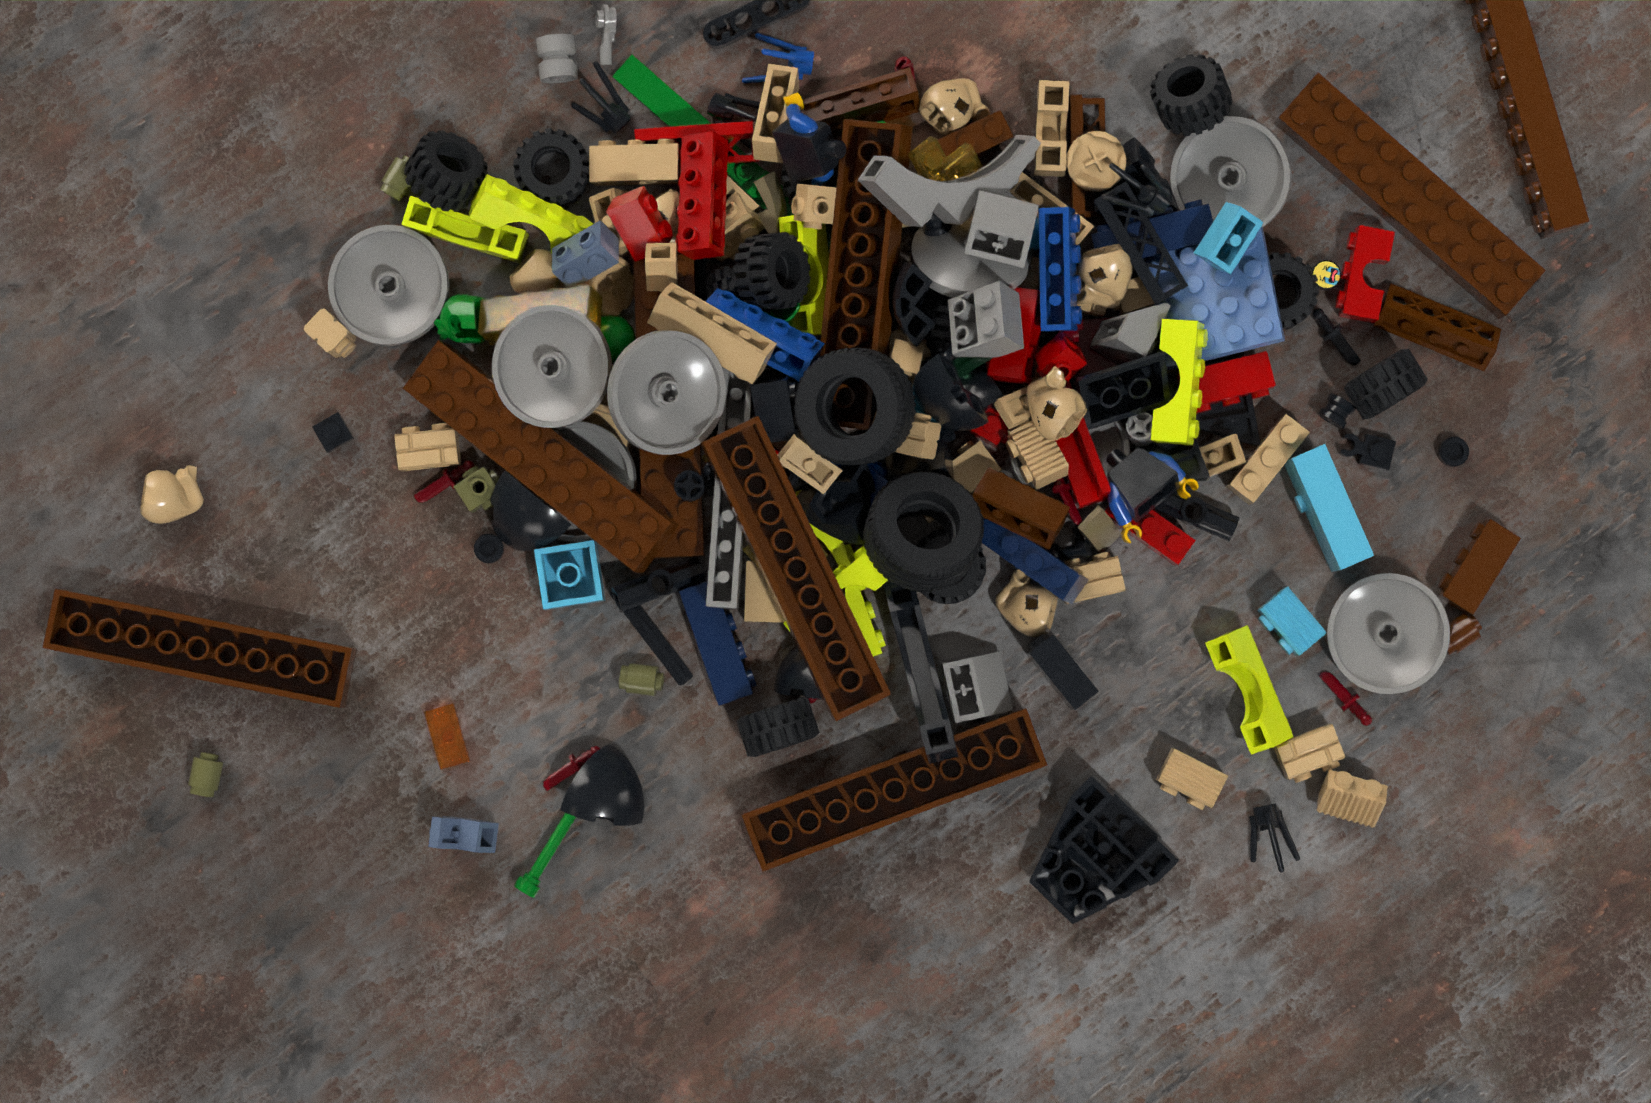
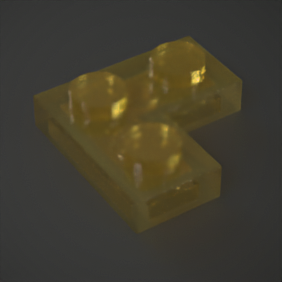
[908,136,983,181]

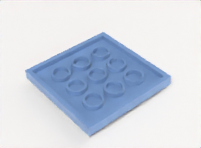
[1145,226,1285,370]

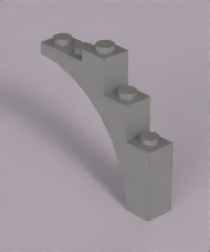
[858,135,1041,227]

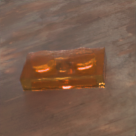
[424,703,471,770]

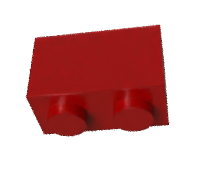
[606,186,673,262]

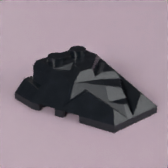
[1029,775,1180,924]

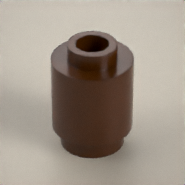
[1447,613,1482,656]

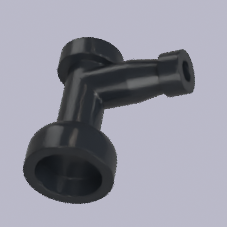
[1045,524,1092,561]

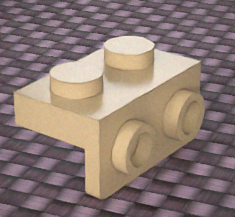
[714,192,765,263]

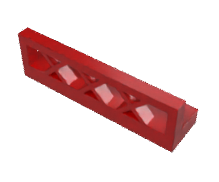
[634,121,760,164]
[1055,380,1111,509]

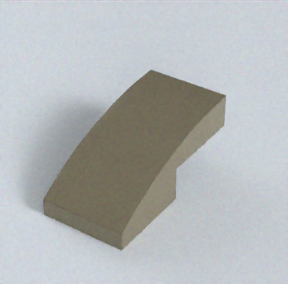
[754,171,787,234]
[1078,505,1121,554]

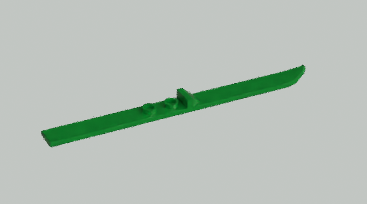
[612,55,832,254]

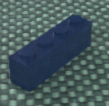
[1091,199,1213,258]
[982,517,1089,604]
[679,581,757,705]

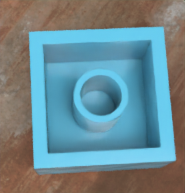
[534,540,606,610]

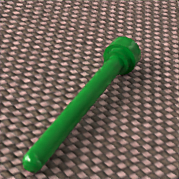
[514,813,576,898]

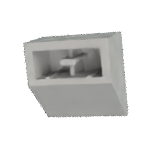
[964,190,1039,268]
[948,281,1024,357]
[1089,303,1171,365]
[941,651,1013,723]

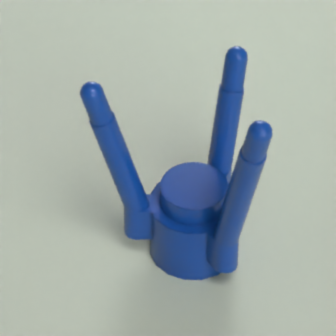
[742,33,814,84]

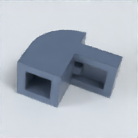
[428,816,499,853]

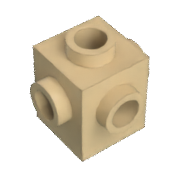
[791,184,836,229]

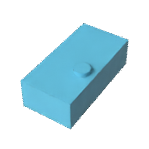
[1284,444,1374,572]

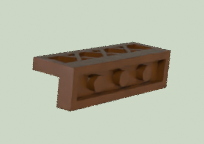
[801,67,920,137]
[1068,95,1105,218]
[1373,283,1502,372]

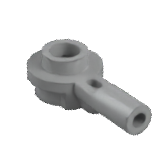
[595,4,617,65]

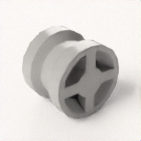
[1126,412,1153,447]

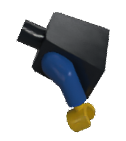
[772,92,846,186]
[1106,448,1199,544]

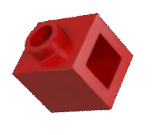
[1034,331,1087,383]
[970,408,1010,448]

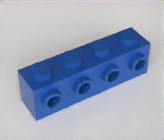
[1038,207,1082,332]
[705,288,825,381]

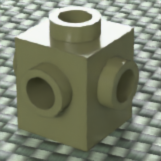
[453,466,500,513]

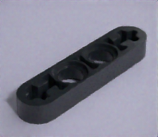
[703,0,811,49]

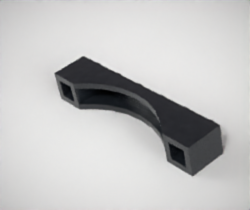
[883,582,959,764]

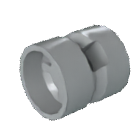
[536,34,579,83]

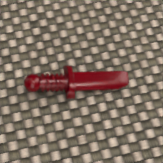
[414,460,475,503]
[1052,478,1082,525]
[1319,671,1372,726]
[543,746,600,791]

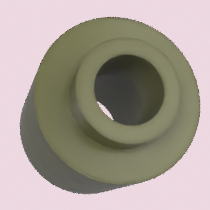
[380,155,411,202]
[619,663,664,696]
[188,752,224,797]

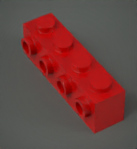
[676,131,728,260]

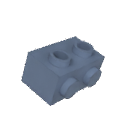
[552,220,619,290]

